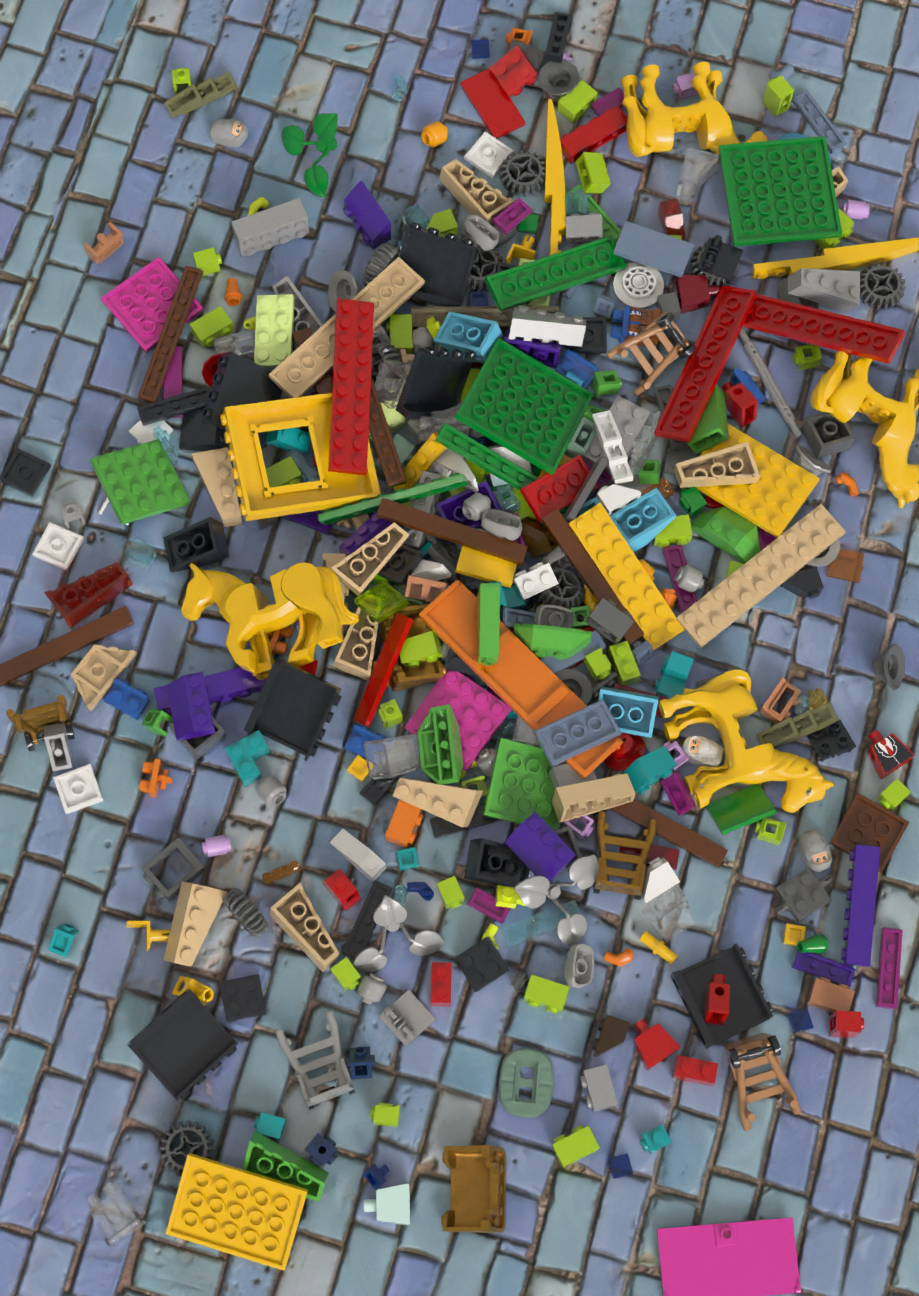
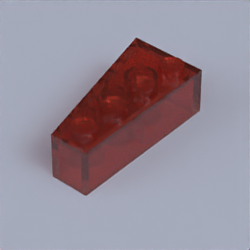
[44,562,133,629]

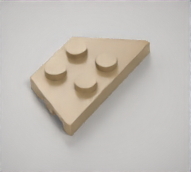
[71,644,137,712]

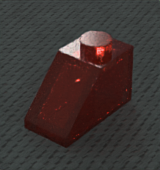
[658,198,686,240]

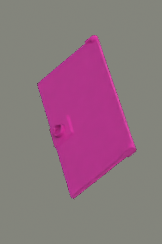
[657,1217,801,1296]

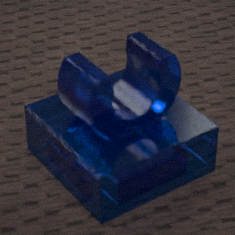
[363,1164,390,1190]

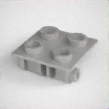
[379,990,436,1046]

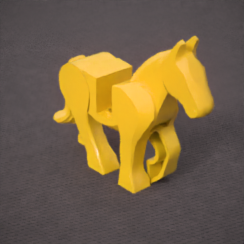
[181,562,359,680]

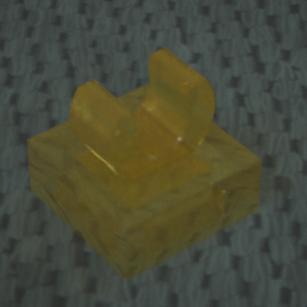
[802,688,828,710]

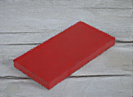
[460,68,525,139]
[520,455,599,522]

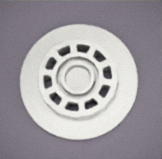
[613,262,664,308]

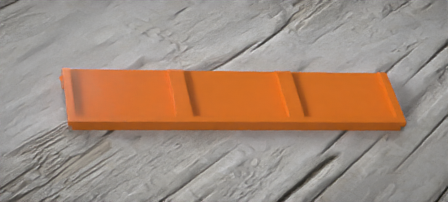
[419,580,623,779]

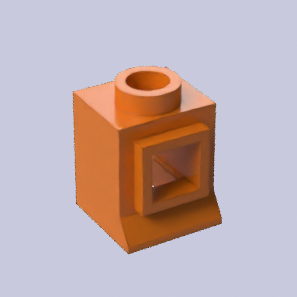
[505,27,533,50]

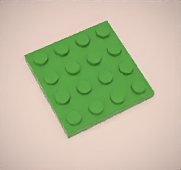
[90,439,190,525]
[483,738,567,831]

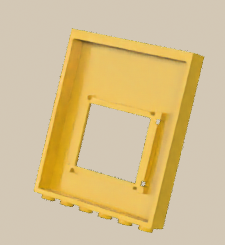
[220,393,381,521]

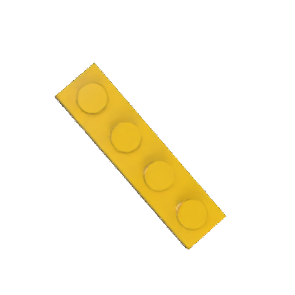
[393,432,447,490]

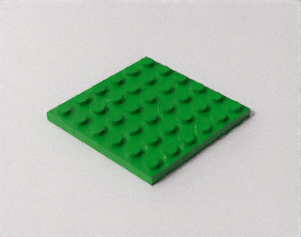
[718,136,842,247]
[454,338,594,475]

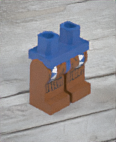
[610,306,661,347]

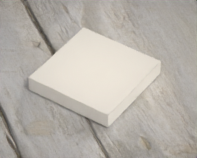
[464,132,514,179]
[32,522,84,571]
[53,764,104,814]

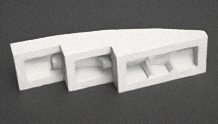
[592,410,633,485]

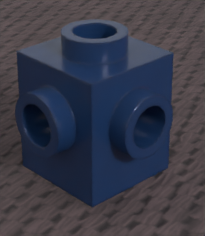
[346,1046,375,1079]
[305,1133,337,1167]

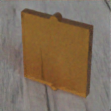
[826,549,864,583]

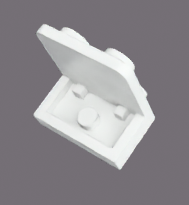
[512,562,559,600]

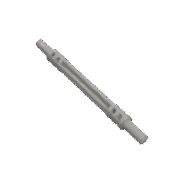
[739,327,802,439]

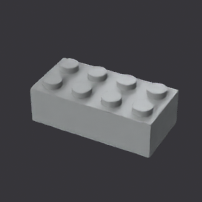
[231,198,309,257]
[582,396,650,480]

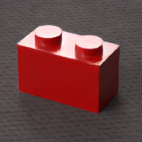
[430,962,452,1007]
[829,1011,864,1038]
[672,1055,718,1086]

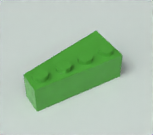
[243,1131,329,1202]

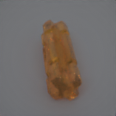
[262,860,300,884]

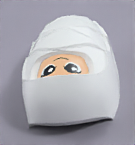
[682,736,724,767]

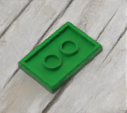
[706,784,776,835]

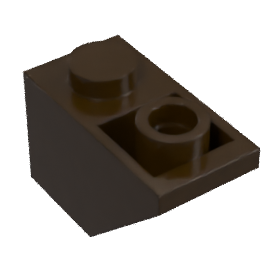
[521,516,558,557]
[592,1015,630,1057]

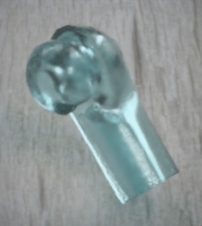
[490,719,515,741]

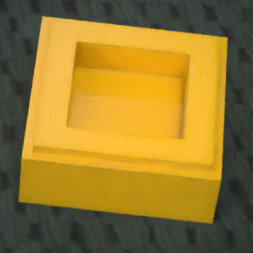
[347,755,374,782]
[783,923,806,946]

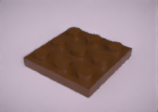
[829,793,909,873]

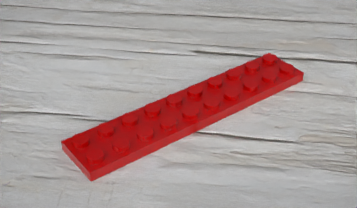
[654,285,757,443]
[743,294,905,364]
[328,298,374,476]

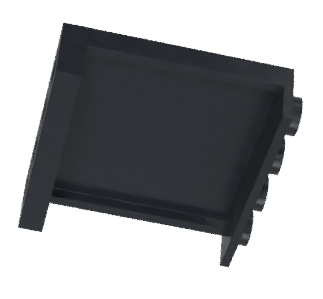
[399,222,478,307]
[396,347,483,421]
[201,352,283,448]
[244,658,342,761]
[670,943,774,1049]
[127,989,238,1100]

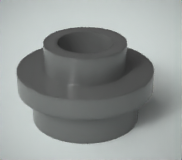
[511,971,529,991]

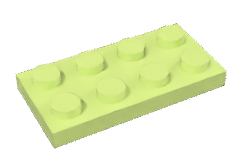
[254,294,295,368]

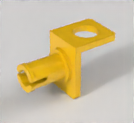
[506,235,536,264]
[126,921,170,951]
[172,976,214,1006]

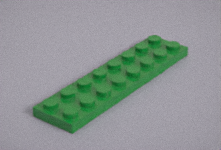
[484,235,627,312]

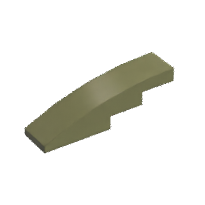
[164,71,238,118]
[757,702,839,749]

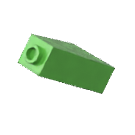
[687,384,729,454]
[477,583,500,666]

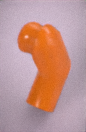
[835,472,859,497]
[603,948,634,966]

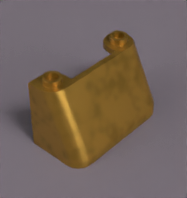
[379,604,446,691]
[441,1145,506,1233]

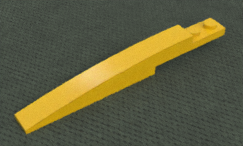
[544,99,566,255]
[751,237,919,279]

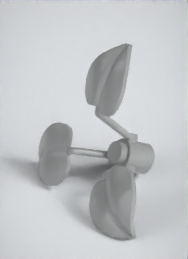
[513,854,599,947]
[353,895,444,972]

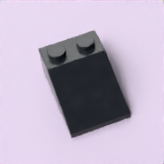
[179,411,230,451]
[163,517,230,572]
[464,838,530,887]

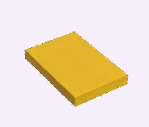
[455,546,517,588]

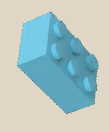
[598,686,659,738]

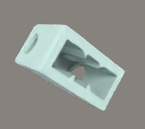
[364,1184,410,1226]

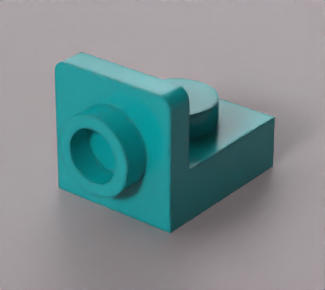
[48,923,79,957]
[639,1124,672,1154]

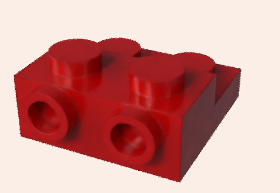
[489,45,539,97]

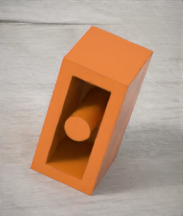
[385,800,423,848]

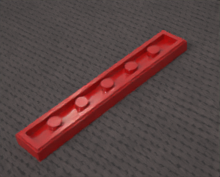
[353,613,414,727]

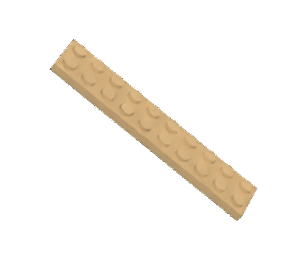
[269,257,425,398]
[676,504,846,648]

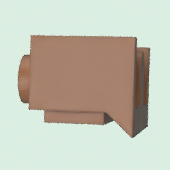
[83,222,124,265]
[405,575,447,602]
[759,677,802,724]

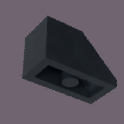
[780,567,824,599]

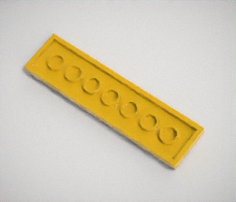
[568,502,684,651]

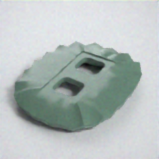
[498,1048,554,1118]

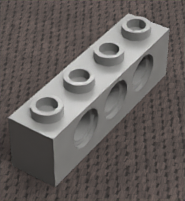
[403,471,444,550]

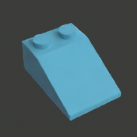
[433,311,503,364]
[610,487,676,552]

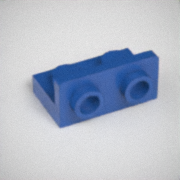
[554,349,598,390]
[730,368,766,405]
[104,678,150,721]
[344,724,389,766]

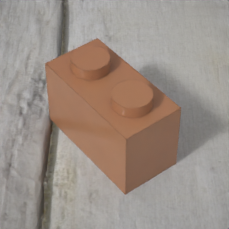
[806,977,855,1013]

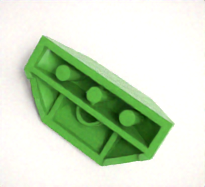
[691,506,760,564]
[514,623,592,660]
[418,704,463,785]

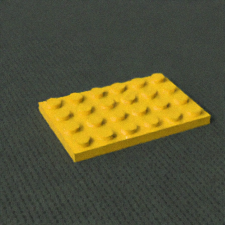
[696,423,820,538]
[166,1153,308,1271]

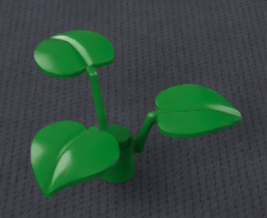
[281,113,338,197]

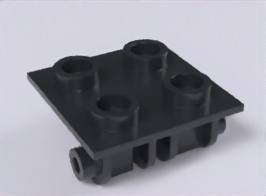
[697,235,743,281]
[807,719,856,762]

